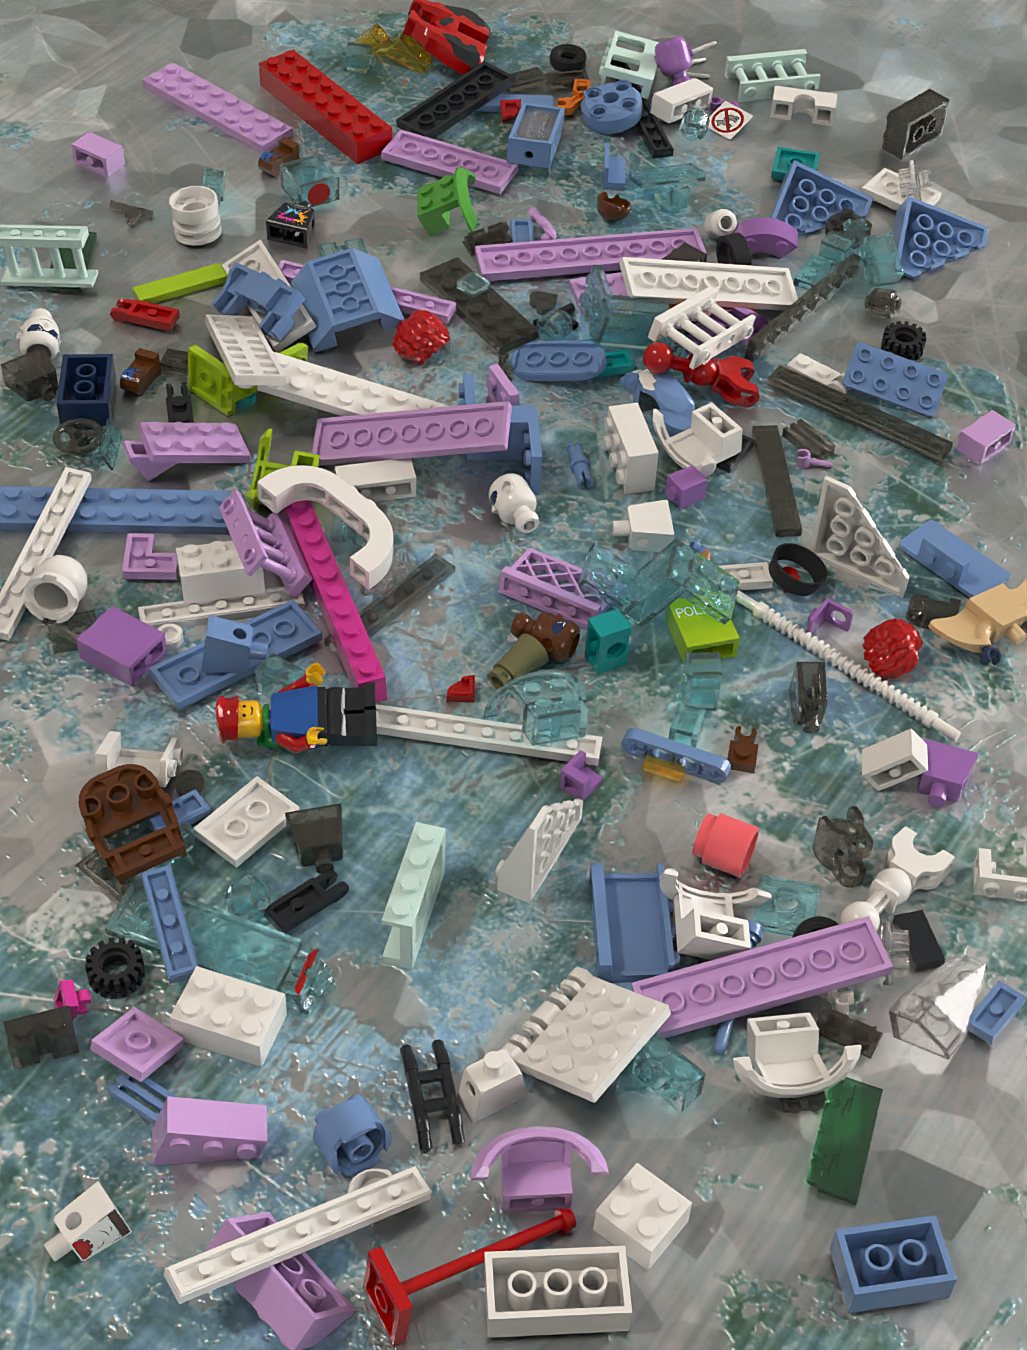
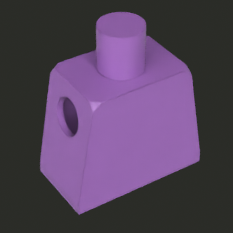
[917,739,978,807]

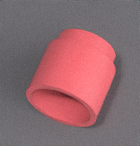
[692,813,760,878]

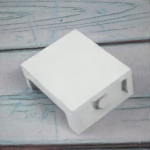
[95,731,183,787]

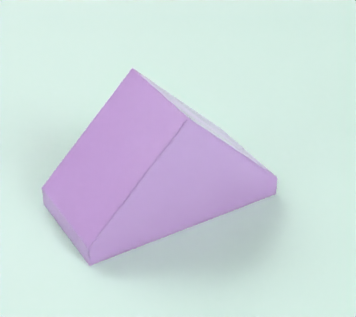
[123,441,177,481]

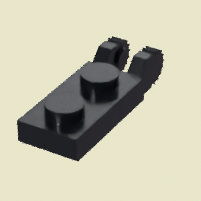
[166,382,194,423]
[263,869,349,935]

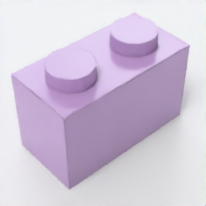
[72,132,125,177]
[957,410,1016,465]

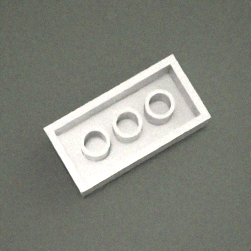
[484,1246,632,1338]

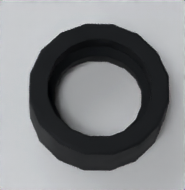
[716,233,752,266]

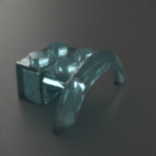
[483,670,589,746]

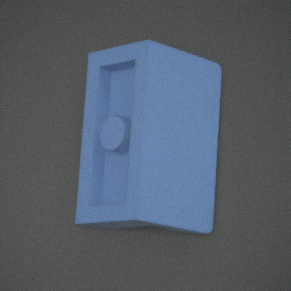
[603,143,625,191]

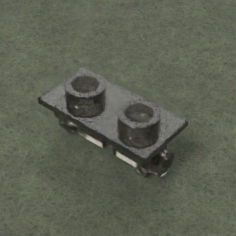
[462,221,513,256]
[816,1005,883,1059]

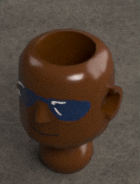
[511,612,580,663]

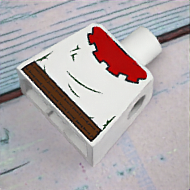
[44,1181,132,1262]

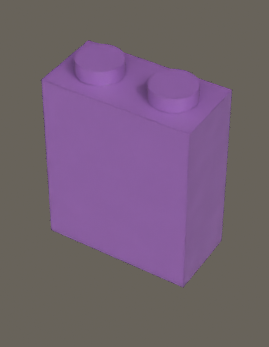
[76,606,167,686]

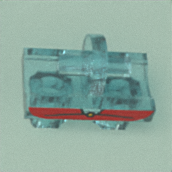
[280,948,337,1014]

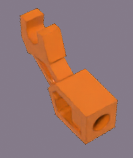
[557,79,590,115]

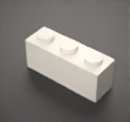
[650,78,714,123]
[335,458,416,502]

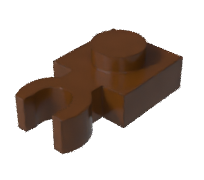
[727,726,759,773]

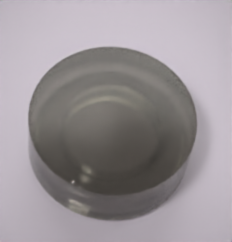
[175,770,205,796]

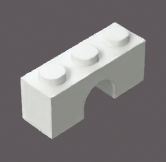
[770,86,838,126]

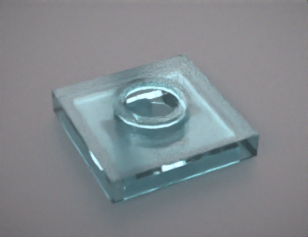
[753,874,820,936]

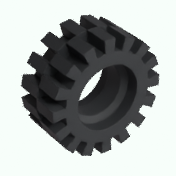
[881,321,927,361]
[85,937,145,999]

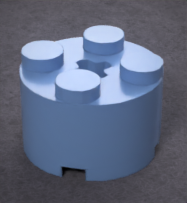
[313,1094,392,1177]

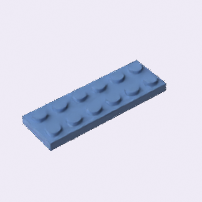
[149,599,323,710]

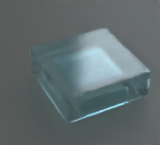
[457,271,490,298]

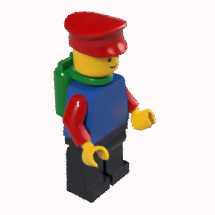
[215,663,377,754]

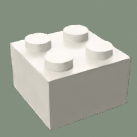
[593,1163,692,1271]

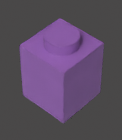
[665,465,707,509]

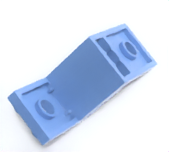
[458,373,542,495]

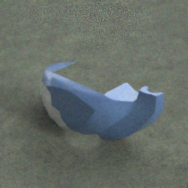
[620,369,695,437]

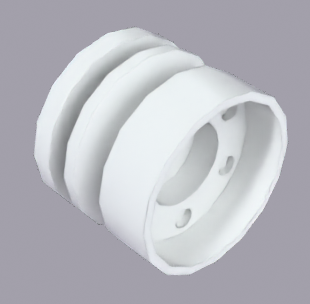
[169,186,222,246]

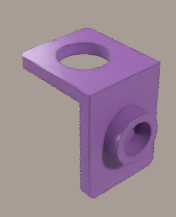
[806,598,854,635]

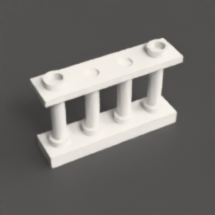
[648,286,756,369]

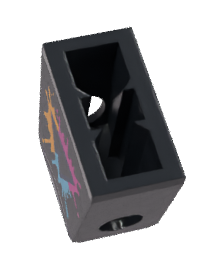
[266,201,315,249]

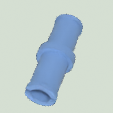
[567,442,593,490]

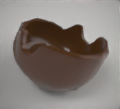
[597,192,631,221]

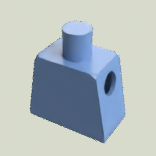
[201,615,268,673]

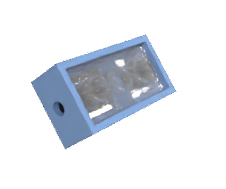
[507,103,565,168]

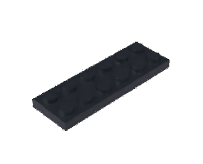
[396,61,515,139]

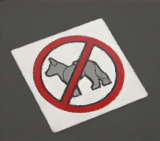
[702,101,753,140]

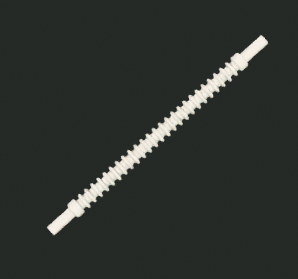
[732,590,961,741]

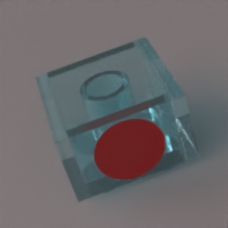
[280,154,340,207]

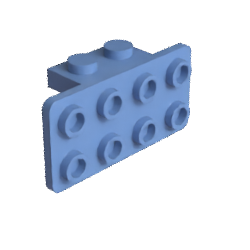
[842,342,948,417]
[899,520,1010,598]

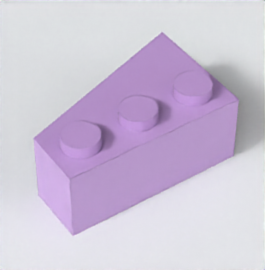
[151,1096,267,1166]

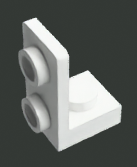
[973,848,1027,901]

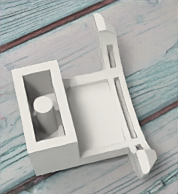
[653,402,743,477]
[659,868,772,960]
[733,1012,862,1098]

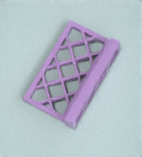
[498,548,623,629]

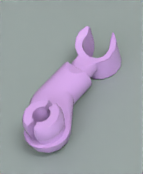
[525,206,556,240]

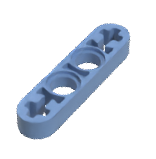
[621,728,731,784]

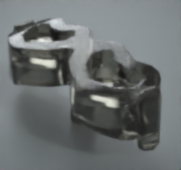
[498,354,514,381]

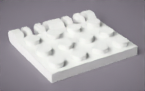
[500,967,671,1103]

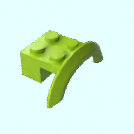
[245,428,320,510]

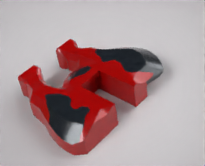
[402,0,491,75]

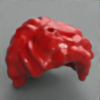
[392,310,450,366]
[862,618,923,681]

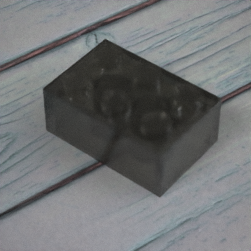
[882,89,950,160]

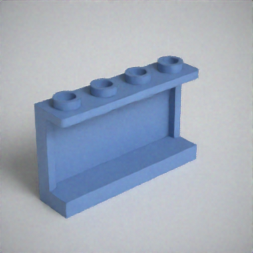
[589,863,680,983]

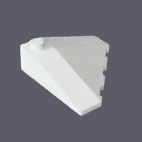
[810,476,910,598]
[495,799,583,904]

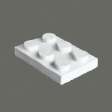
[861,168,941,210]
[193,776,300,868]

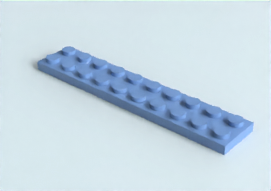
[0,486,233,535]

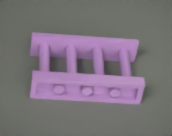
[219,489,312,598]

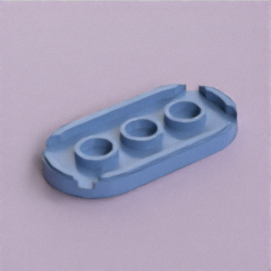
[511,341,607,381]

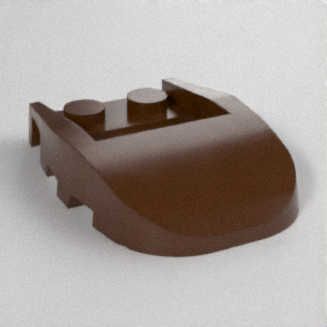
[78,764,187,885]

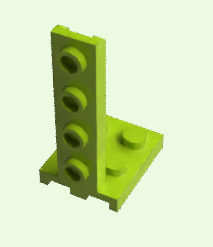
[188,343,308,416]

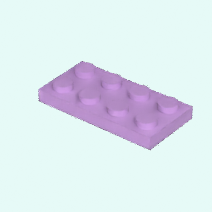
[138,422,251,463]

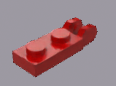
[109,298,180,331]

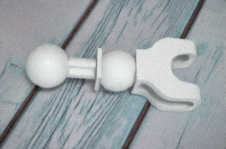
[840,826,955,932]

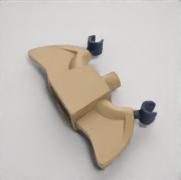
[928,579,1027,666]

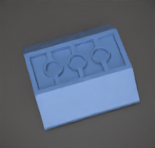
[290,248,404,353]

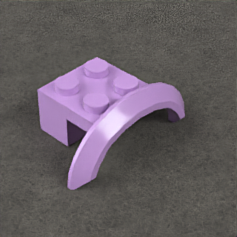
[471,1126,609,1212]

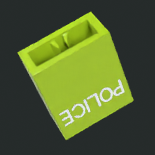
[665,592,740,666]

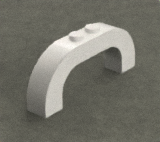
[257,466,393,590]

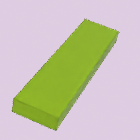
[132,263,228,304]

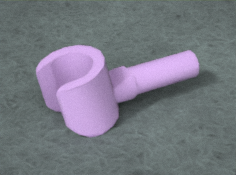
[797,449,832,469]

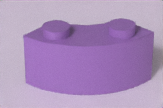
[734,217,798,259]

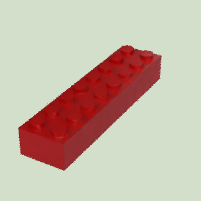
[259,49,392,164]

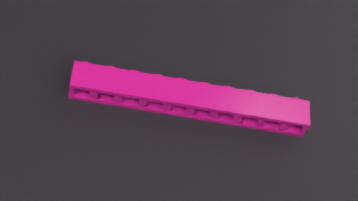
[283,500,387,703]

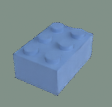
[829,1215,957,1313]

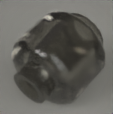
[865,288,901,319]

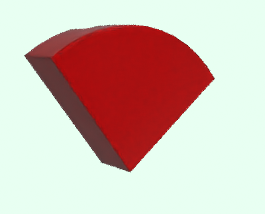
[500,99,521,123]
[446,675,475,703]

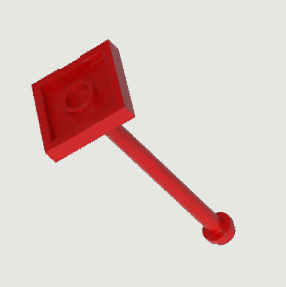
[363,1208,577,1346]

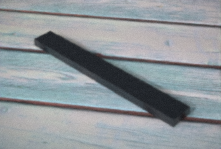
[610,59,674,158]

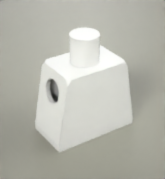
[612,500,674,553]
[457,1049,527,1124]

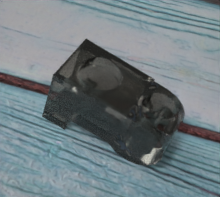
[906,594,961,630]

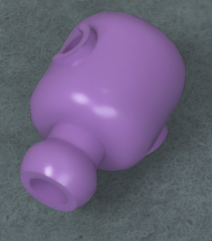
[654,36,693,86]

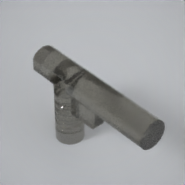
[109,200,154,228]

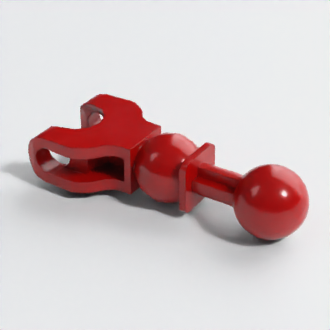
[643,342,760,408]

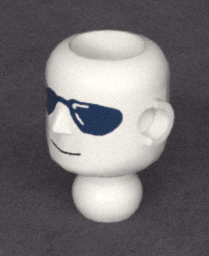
[16,308,62,364]
[488,473,539,533]

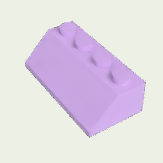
[205,1212,356,1350]

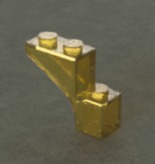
[353,23,433,73]

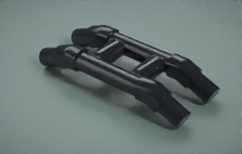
[400,1039,465,1150]

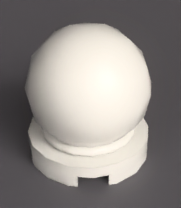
[24,555,87,623]

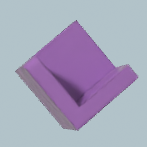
[559,750,602,801]

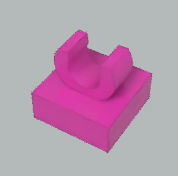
[53,980,91,1026]

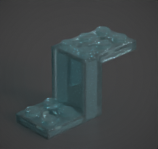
[579,264,684,375]
[578,538,740,627]

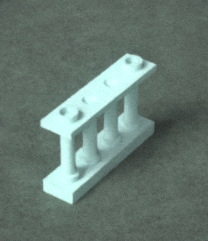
[724,49,820,102]
[0,225,99,288]

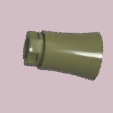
[487,634,549,694]

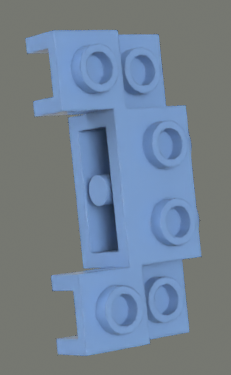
[211,262,305,342]

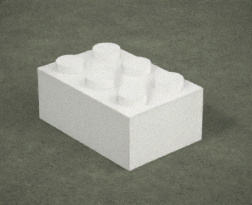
[602,402,659,495]
[176,541,265,604]
[169,966,287,1067]

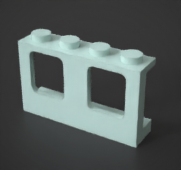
[598,31,660,99]
[381,822,446,970]

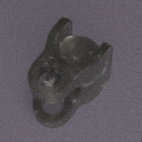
[812,806,874,888]

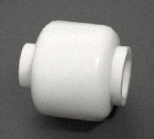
[704,209,737,240]

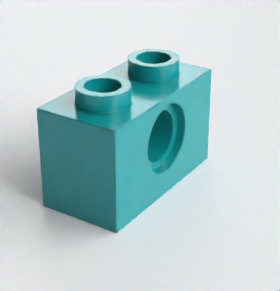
[585,609,632,675]

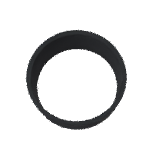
[769,543,827,596]

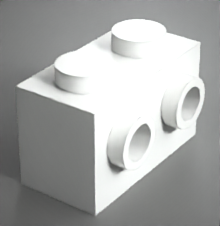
[862,729,928,791]

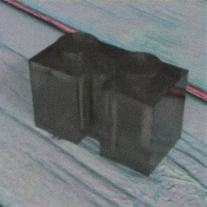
[3,1005,79,1069]

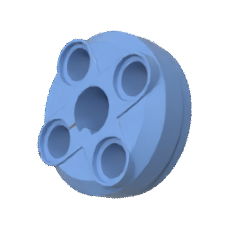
[581,80,643,134]

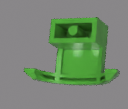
[417,167,477,236]

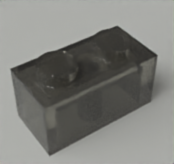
[780,1091,826,1113]

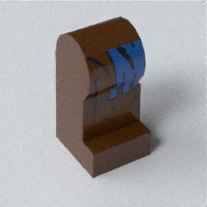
[258,137,300,177]
[120,348,161,395]

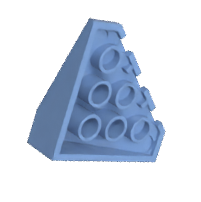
[770,160,873,235]
[892,196,989,279]

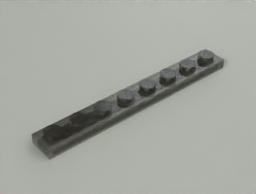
[744,253,861,362]
[767,365,953,463]

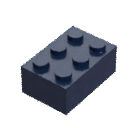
[56,354,116,427]

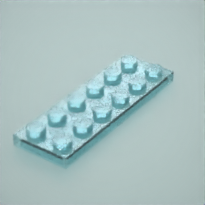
[105,877,303,992]

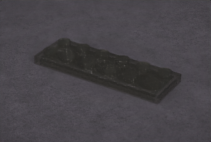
[420,257,539,355]

